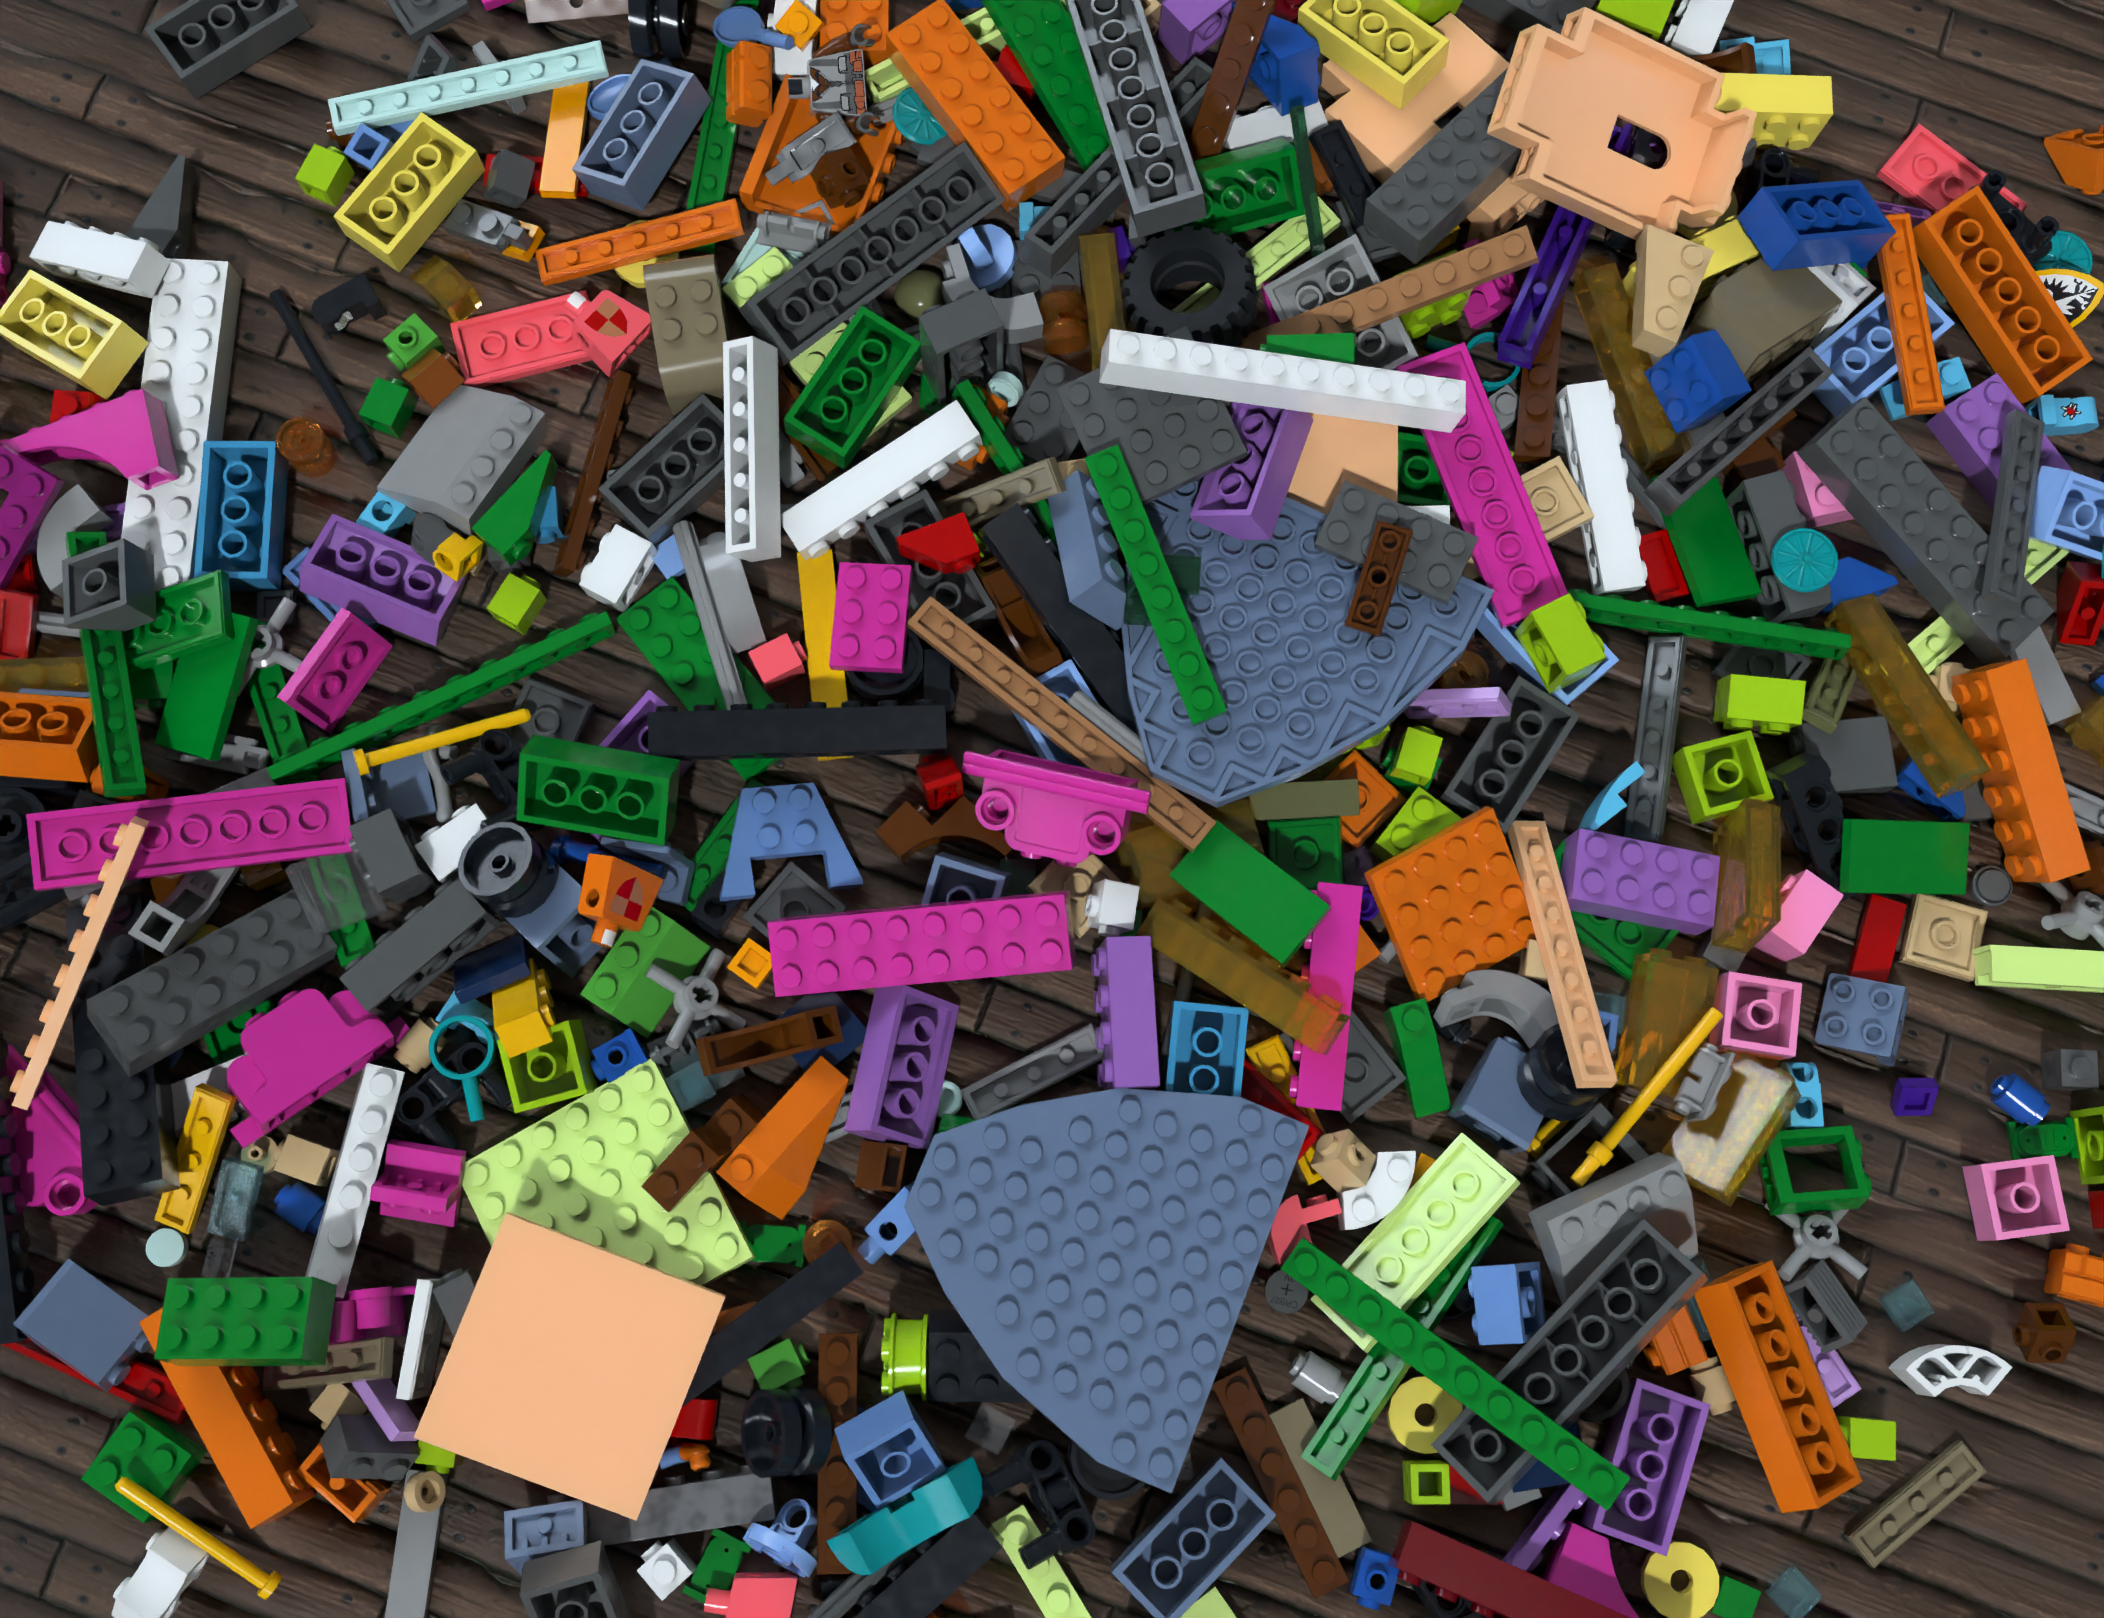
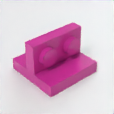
[1463,238,1520,329]
[370,1139,466,1227]

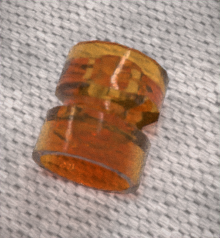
[1038,291,1088,355]
[276,417,337,478]
[1434,651,1490,689]
[803,1219,855,1263]

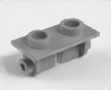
[756,211,832,254]
[1674,1043,1736,1122]

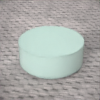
[987,371,1024,407]
[936,1080,963,1118]
[146,1228,189,1267]

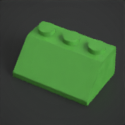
[580,907,711,1039]

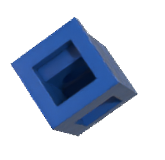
[590,1028,650,1083]
[1348,1545,1399,1610]

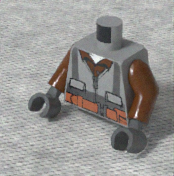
[787,24,880,137]

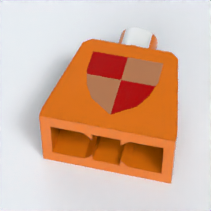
[578,853,664,948]

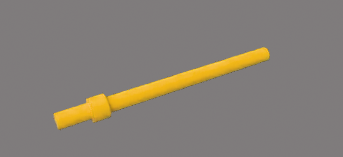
[1570,1007,1723,1187]

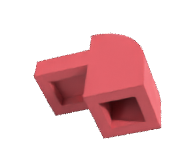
[1268,1194,1342,1264]

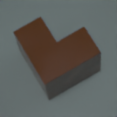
[854,1140,909,1194]

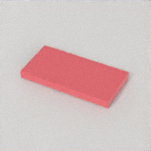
[1876,123,2028,215]
[450,290,592,388]

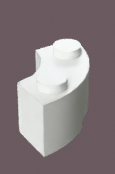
[1336,1151,1416,1231]
[1888,1344,2012,1397]
[111,1527,210,1618]

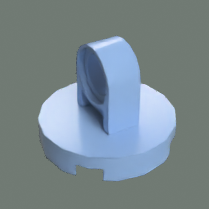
[954,224,1018,293]
[743,1498,817,1578]

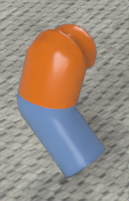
[659,1442,711,1472]

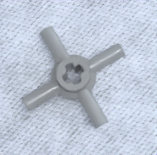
[237,597,303,697]
[2040,881,2104,948]
[645,949,746,1049]
[1764,1203,1869,1281]

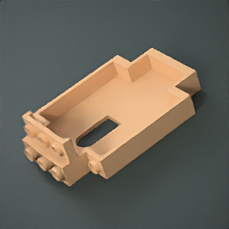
[1487,7,1757,241]
[1321,12,1546,242]

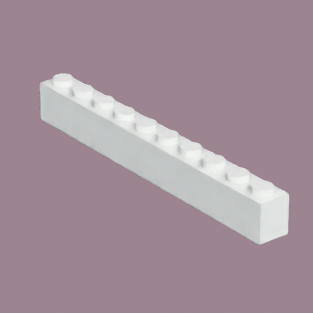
[1099,329,1466,433]

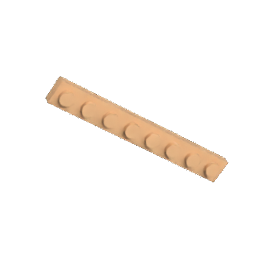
[9,816,150,1110]
[1507,820,1618,1088]

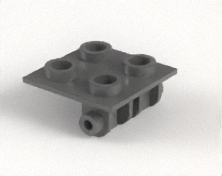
[646,1016,746,1110]

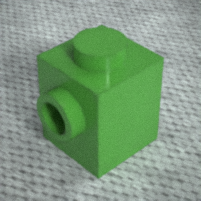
[383,313,446,372]
[748,1337,811,1391]

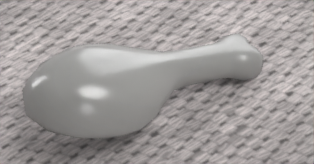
[422,723,458,822]

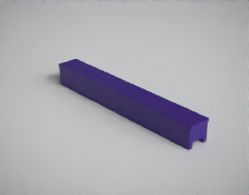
[1497,123,1632,370]

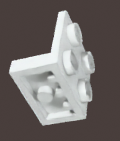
[1807,263,1876,348]

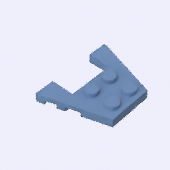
[719,783,863,901]

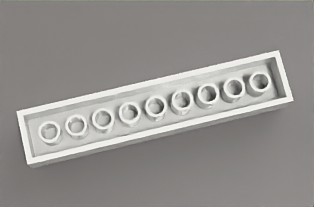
[121,258,242,592]

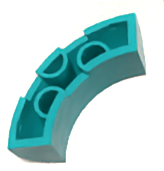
[827,1457,982,1576]

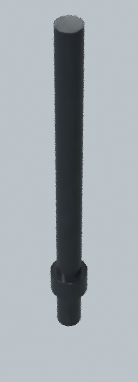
[269,289,379,466]

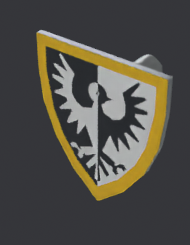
[2035,268,2104,328]

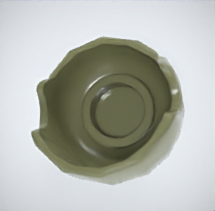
[894,270,945,325]

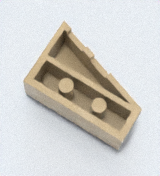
[1632,223,1714,358]

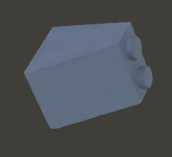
[504,863,619,979]
[1447,1036,1544,1155]
[13,1259,151,1392]

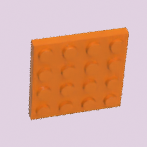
[1364,806,1536,1003]

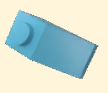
[1879,357,1971,421]

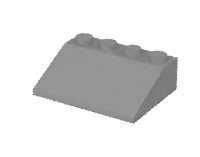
[1263,234,1421,371]
[377,385,547,538]
[1528,1152,1699,1305]

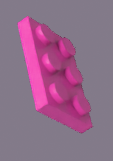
[829,562,913,673]
[277,608,393,734]

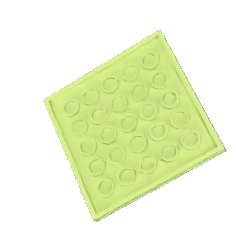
[462,1058,756,1287]

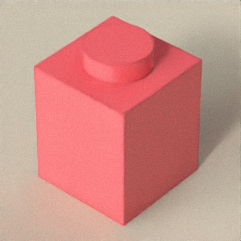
[748,633,808,692]

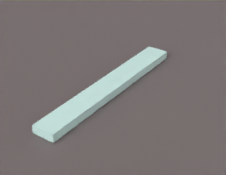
[328,40,609,136]

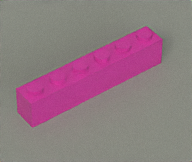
[1289,882,1363,1111]

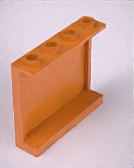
[739,74,905,237]

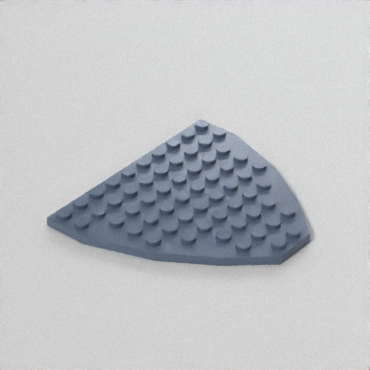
[1121,477,1495,808]
[904,1088,1309,1494]

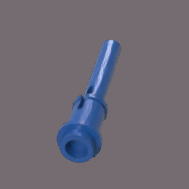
[550,835,664,878]

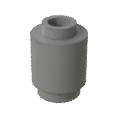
[1288,1351,1347,1406]

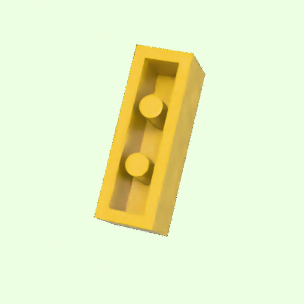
[492,958,556,1058]

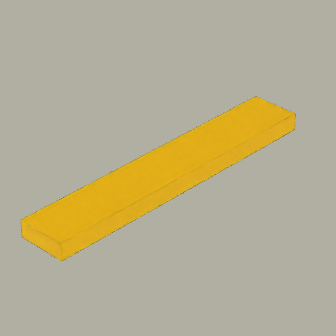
[797,549,854,761]

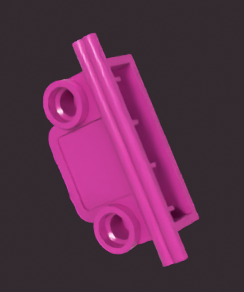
[962,749,1151,867]
[227,989,410,1149]
[6,1044,121,1216]
[328,1285,416,1344]

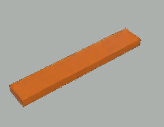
[535,198,745,286]
[1877,213,1945,416]

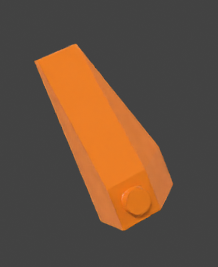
[2044,125,2104,195]
[716,1056,850,1220]

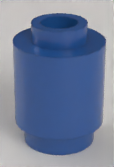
[1990,1073,2050,1127]
[274,1182,326,1236]

